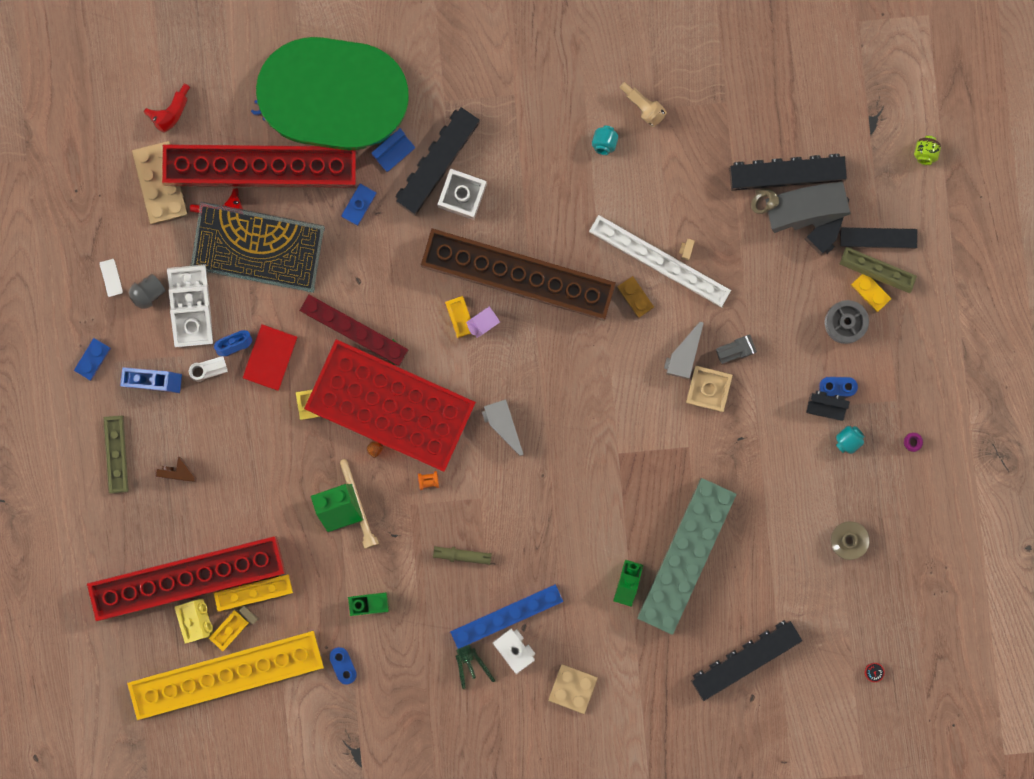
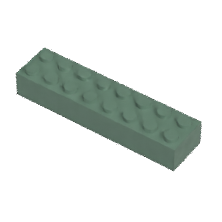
[637,478,737,635]

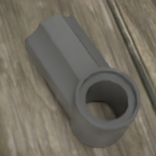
[716,334,757,364]

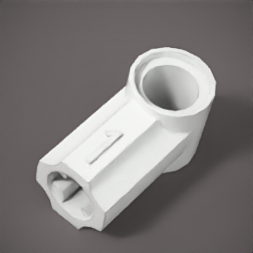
[189,356,228,382]

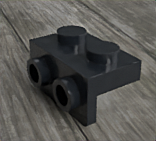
[806,391,850,421]

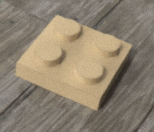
[686,366,733,412]
[548,664,598,714]

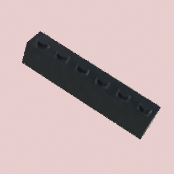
[395,107,480,216]
[729,154,847,191]
[690,620,803,701]

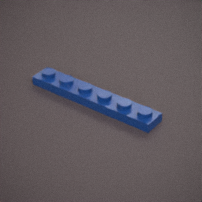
[450,584,563,649]

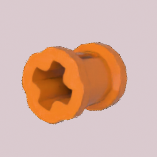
[418,471,439,490]

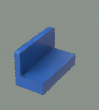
[371,128,415,172]

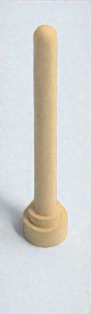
[340,459,379,549]

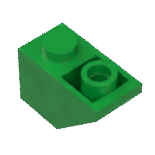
[613,560,643,607]
[348,592,390,616]

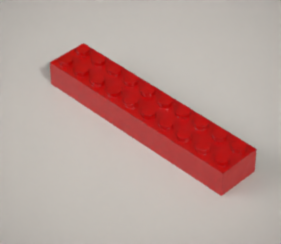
[162,144,356,188]
[87,536,286,621]

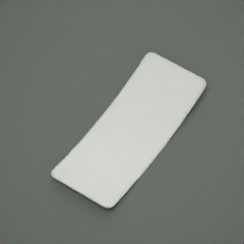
[99,259,123,297]

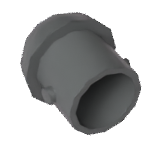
[129,274,166,309]

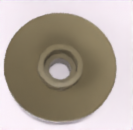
[831,521,870,560]

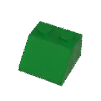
[310,484,364,532]

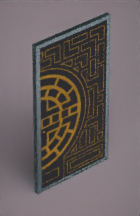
[190,202,325,293]

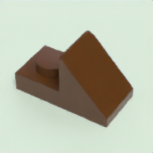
[156,456,197,482]

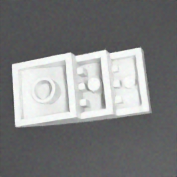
[167,264,213,347]

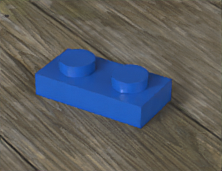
[74,338,111,381]

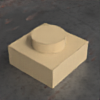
[679,239,695,261]

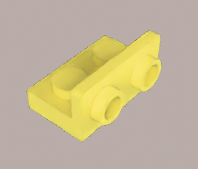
[175,598,213,644]

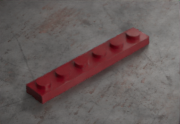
[299,294,409,367]

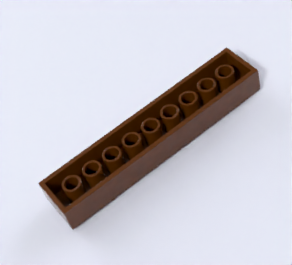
[421,228,616,321]

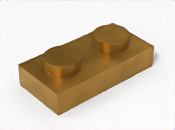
[617,276,654,319]

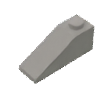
[664,322,703,380]
[482,400,524,456]

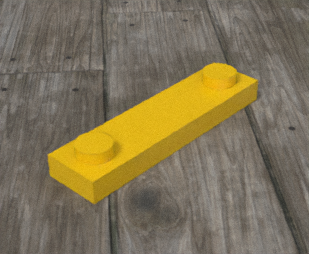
[213,574,293,612]

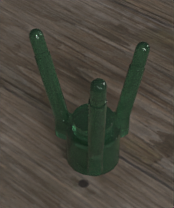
[455,645,495,689]

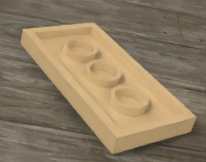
[132,141,188,225]

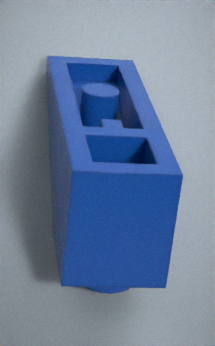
[120,367,182,393]

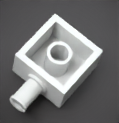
[493,628,535,674]

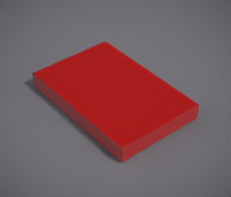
[242,324,298,391]

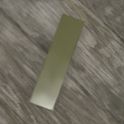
[839,247,917,293]
[103,415,129,493]

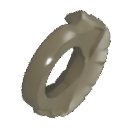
[751,188,779,214]

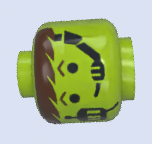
[914,136,941,165]

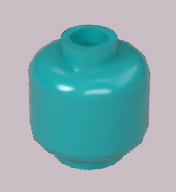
[592,125,619,155]
[836,426,865,454]

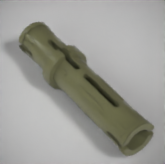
[433,546,492,565]

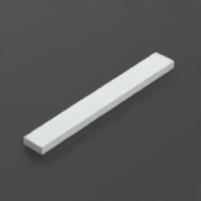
[589,215,731,307]

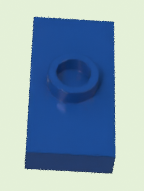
[341,183,377,226]

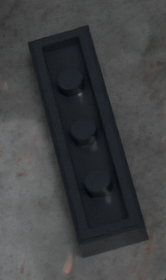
[840,227,918,249]

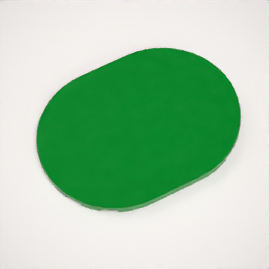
[256,37,409,150]

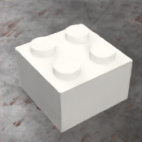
[437,169,487,220]

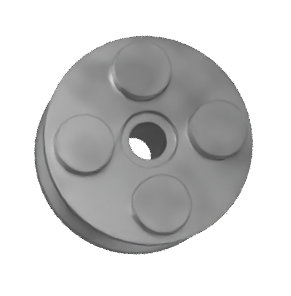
[825,300,869,344]

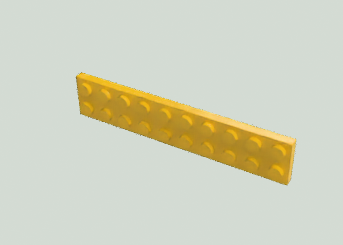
[127,631,324,720]

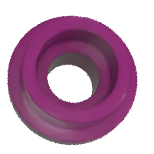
[904,433,923,452]

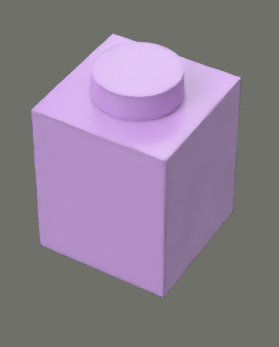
[466,306,500,338]

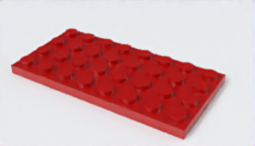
[304,339,476,472]

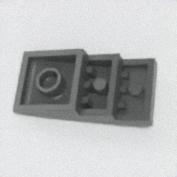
[765,182,851,233]

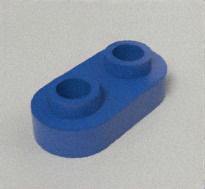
[214,330,252,356]
[819,377,858,397]
[329,647,357,685]

